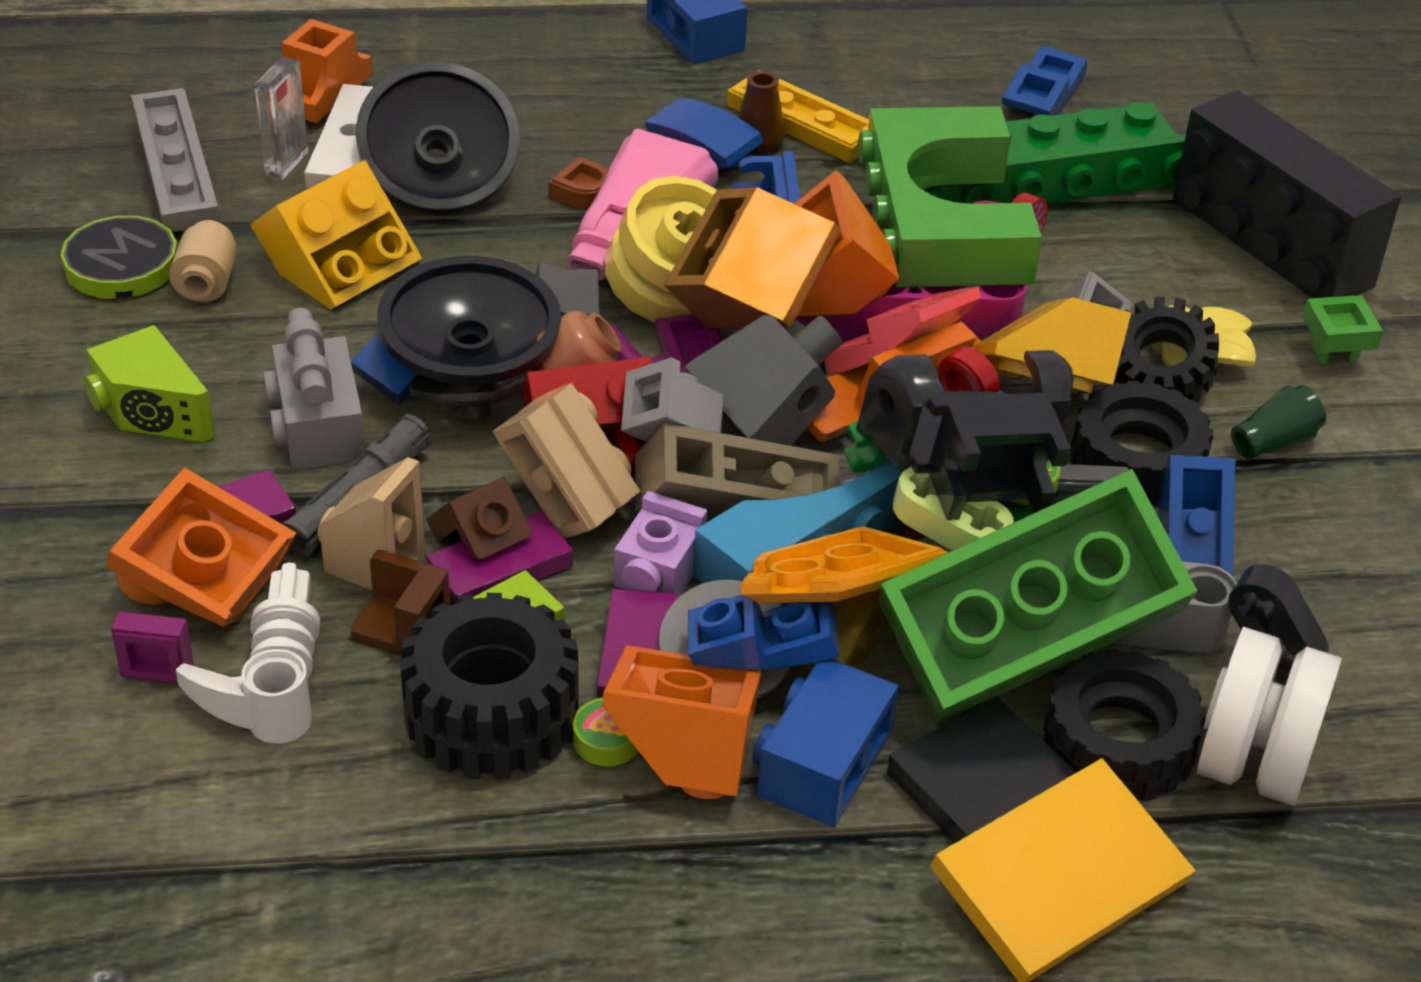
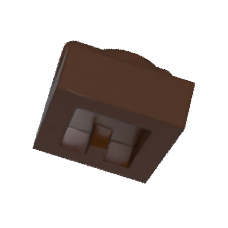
[426,476,532,561]

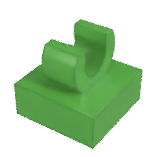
[1303,295,1383,364]

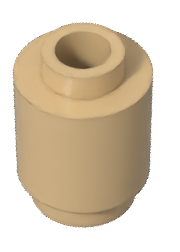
[169,220,238,302]

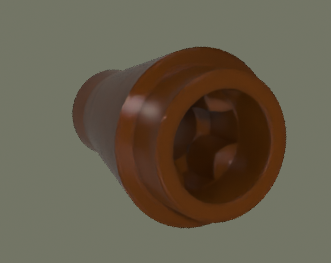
[738,71,786,154]

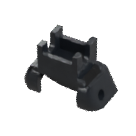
[856,350,1073,520]

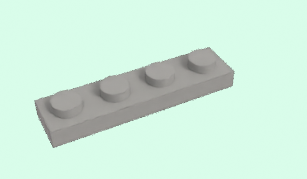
[131,88,220,232]

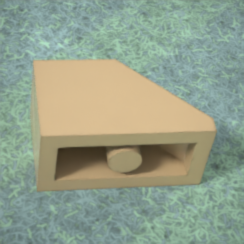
[318,457,426,591]

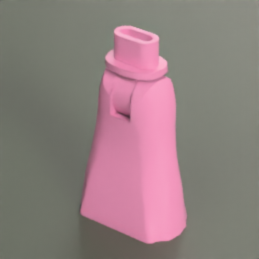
[566,128,718,281]

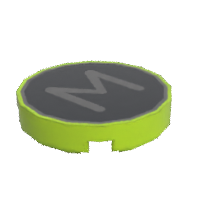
[60,216,178,299]

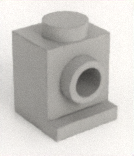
[621,357,723,442]

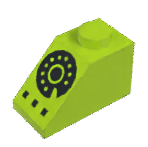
[83,325,215,442]

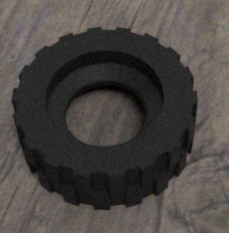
[1070,381,1213,507]
[1043,649,1206,801]

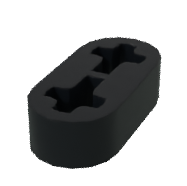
[1228,564,1329,684]

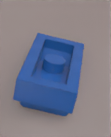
[1157,455,1235,576]

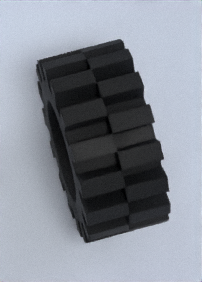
[1114,296,1219,402]

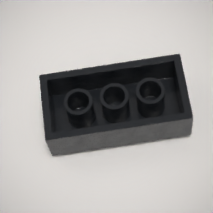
[1172,90,1401,298]

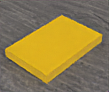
[930,758,1196,982]

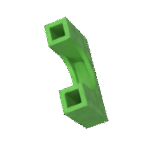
[858,106,1042,287]

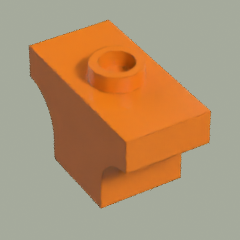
[270,19,373,123]

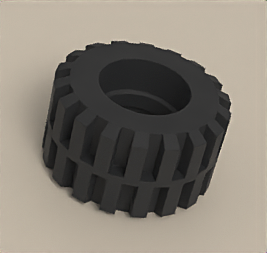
[399,592,579,780]

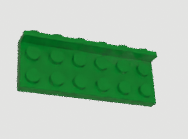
[864,102,1186,204]

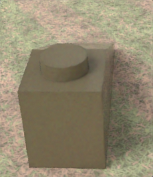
[635,423,840,521]

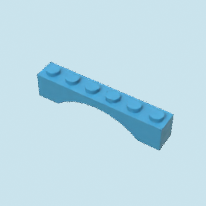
[693,384,1006,584]

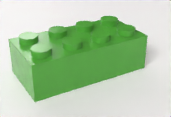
[878,469,1198,724]

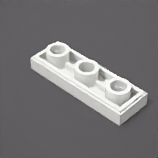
[304,84,373,189]

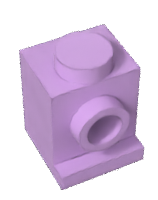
[614,491,707,598]

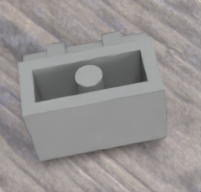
[263,308,365,471]

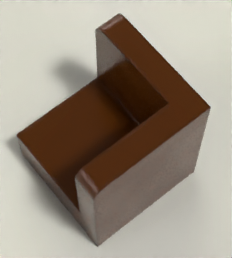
[350,550,451,656]

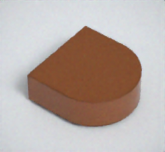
[548,156,608,209]

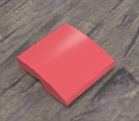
[824,286,981,375]

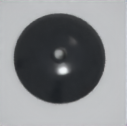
[356,61,520,214]
[377,256,561,386]

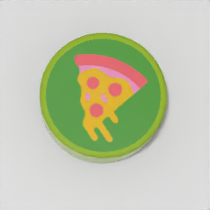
[573,698,639,767]

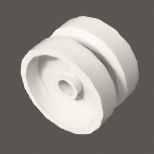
[1196,627,1342,806]

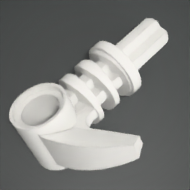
[176,562,320,744]

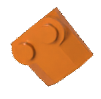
[106,467,297,627]

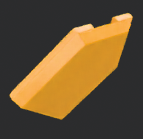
[741,526,948,603]

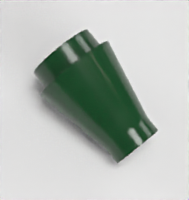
[1231,385,1326,459]

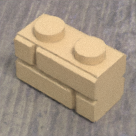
[493,382,640,539]

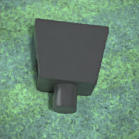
[685,315,844,446]

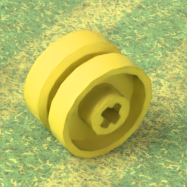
[605,176,717,323]

